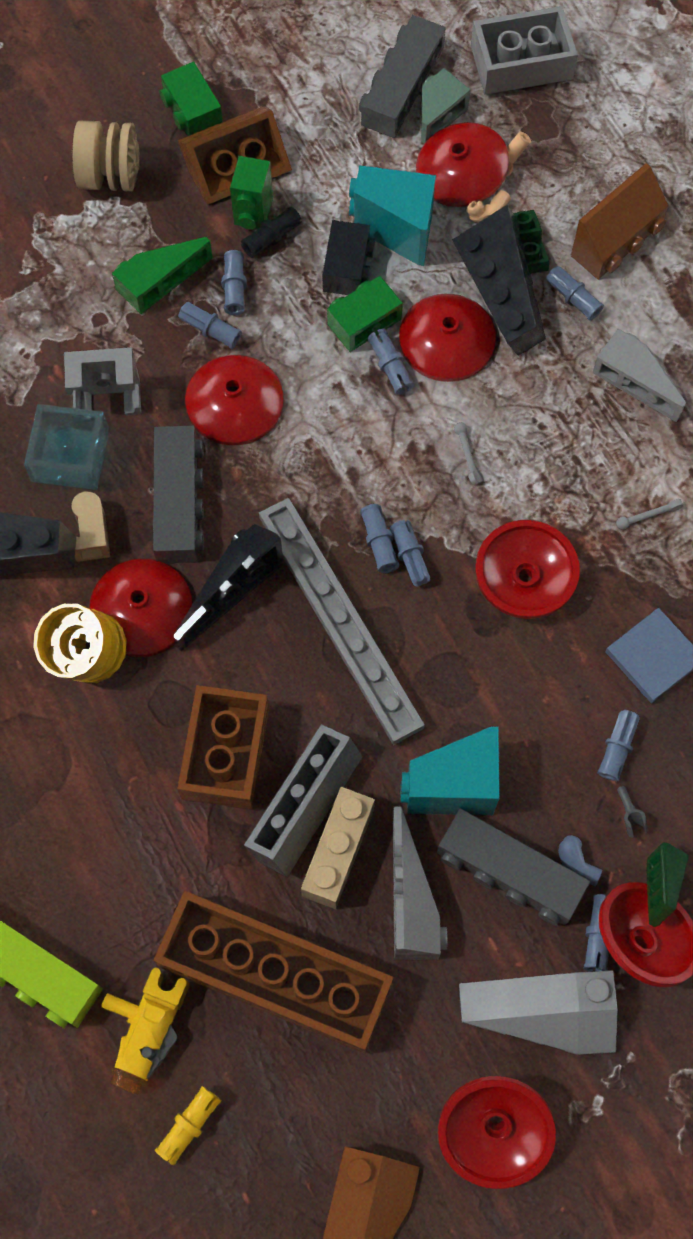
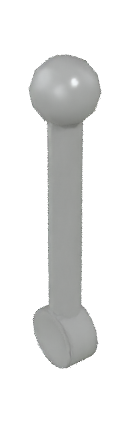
[454,422,482,485]
[616,499,683,530]

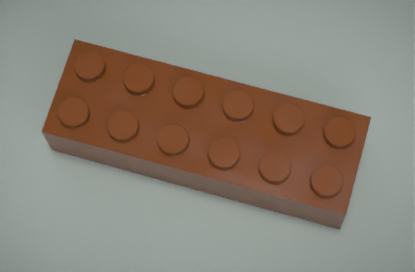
[153,890,394,1054]

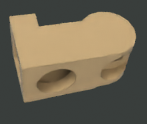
[71,491,110,562]

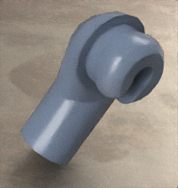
[558,835,602,886]

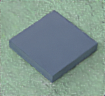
[605,608,693,704]

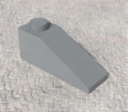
[593,329,686,422]

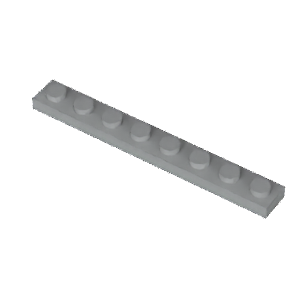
[259,498,424,745]

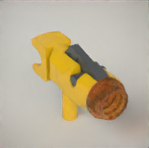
[102,967,189,1095]

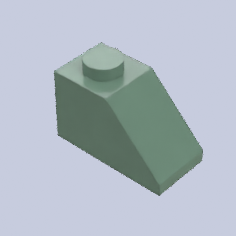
[421,68,470,143]

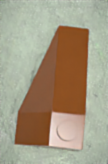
[323,1146,420,1239]

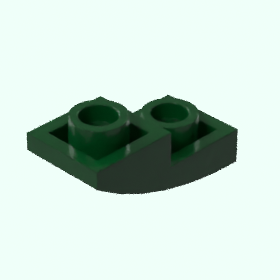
[514,210,550,274]

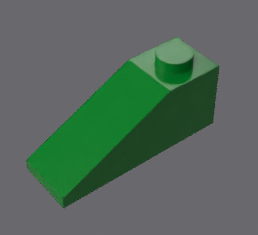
[112,237,213,314]

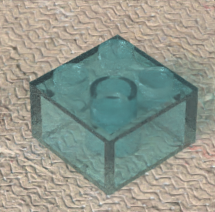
[24,404,109,490]

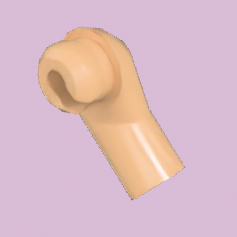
[507,131,531,176]
[467,190,511,223]

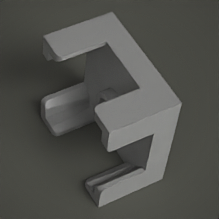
[64,347,141,419]

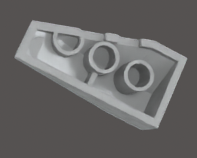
[393,807,447,960]
[459,971,618,1055]

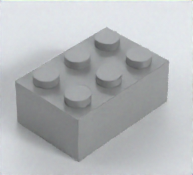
[471,6,578,95]

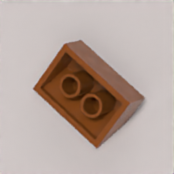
[177,107,292,205]
[571,163,669,280]

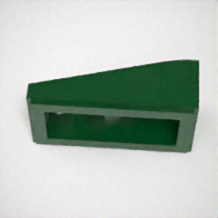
[646,842,688,927]

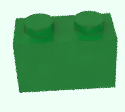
[159,61,223,136]
[230,156,273,229]
[327,276,403,352]

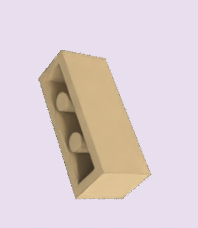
[301,787,375,910]

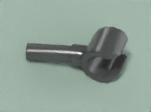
[617,786,648,838]

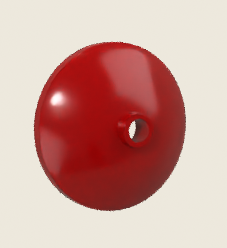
[416,122,509,207]
[399,293,496,382]
[185,355,284,446]
[475,520,580,619]
[89,559,193,657]
[599,882,693,988]
[438,1076,556,1189]

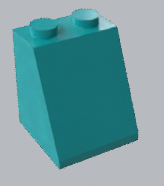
[349,165,436,266]
[400,727,499,815]

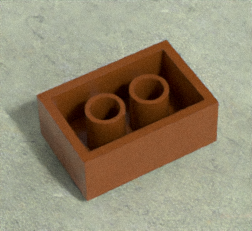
[177,685,269,810]

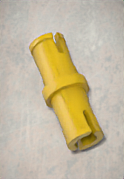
[155,1086,222,1166]

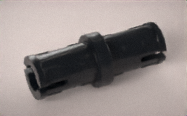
[241,207,302,258]

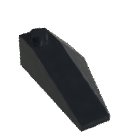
[173,524,283,651]

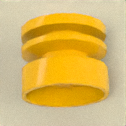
[34,604,127,683]

